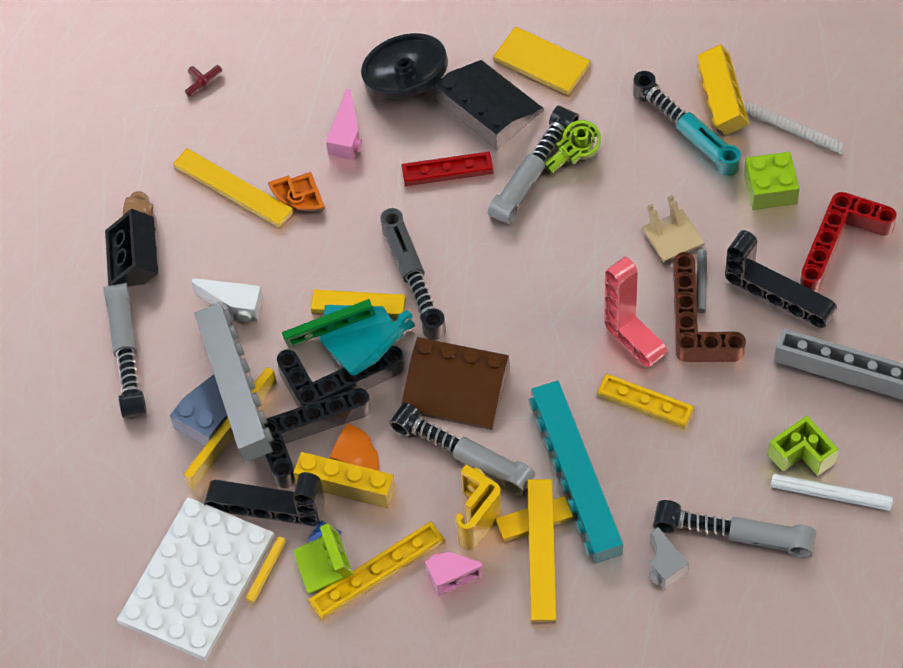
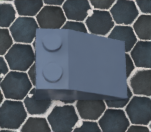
[170,374,228,446]

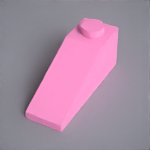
[326,89,362,160]

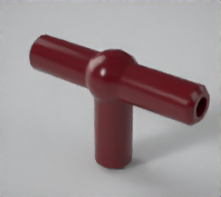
[185,65,222,97]

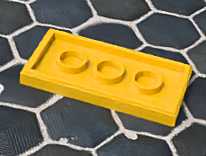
[493,26,591,96]

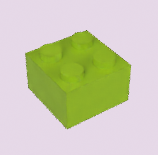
[744,152,800,210]

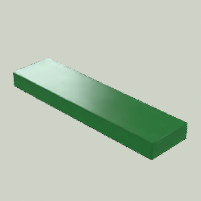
[281,299,375,347]

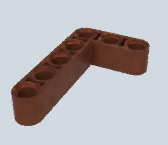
[673,252,746,362]

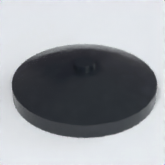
[361,33,448,99]

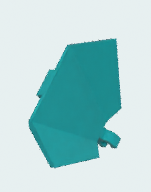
[320,305,415,375]

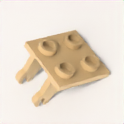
[642,195,705,263]

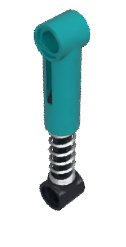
[633,71,741,176]

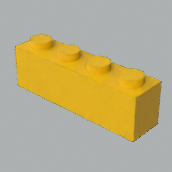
[697,44,749,135]
[293,452,396,508]

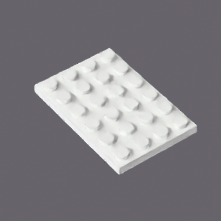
[117,497,275,661]

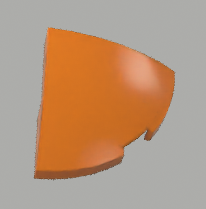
[268,172,325,211]
[329,423,379,470]

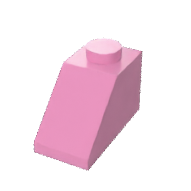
[425,552,483,596]

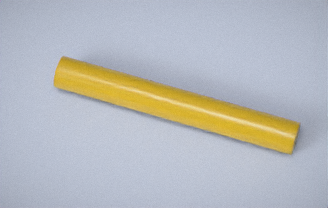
[245,536,286,604]

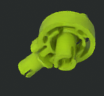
[544,120,601,174]

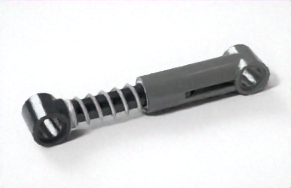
[380,208,446,340]

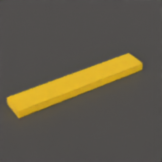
[173,148,294,228]
[184,367,277,489]
[528,479,556,623]
[308,521,445,621]

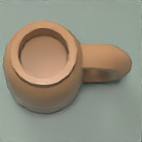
[123,191,153,216]

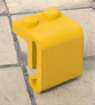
[456,464,502,550]

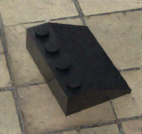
[434,60,544,150]

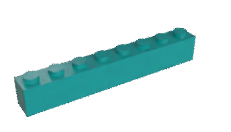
[528,380,623,564]

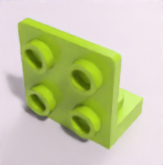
[293,523,354,594]

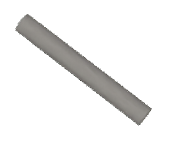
[696,249,707,313]

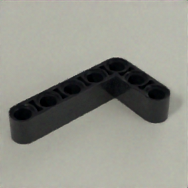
[725,230,837,328]
[277,346,405,408]
[264,388,371,488]
[204,472,325,526]

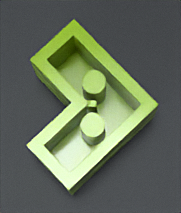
[767,415,839,476]

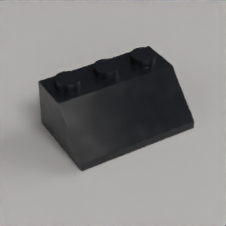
[105,209,158,287]

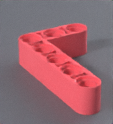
[604,256,668,368]

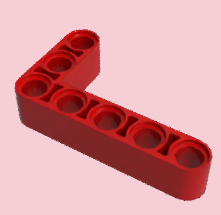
[800,192,897,292]

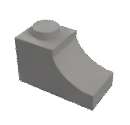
[649,527,689,590]

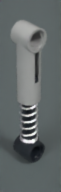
[488,105,579,224]
[104,283,147,418]
[389,403,536,496]
[653,500,816,558]

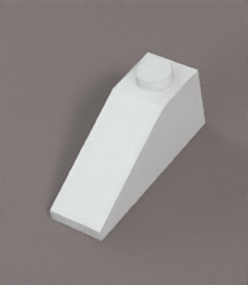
[192,278,263,322]

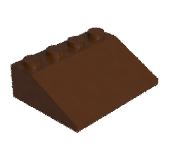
[401,337,510,430]

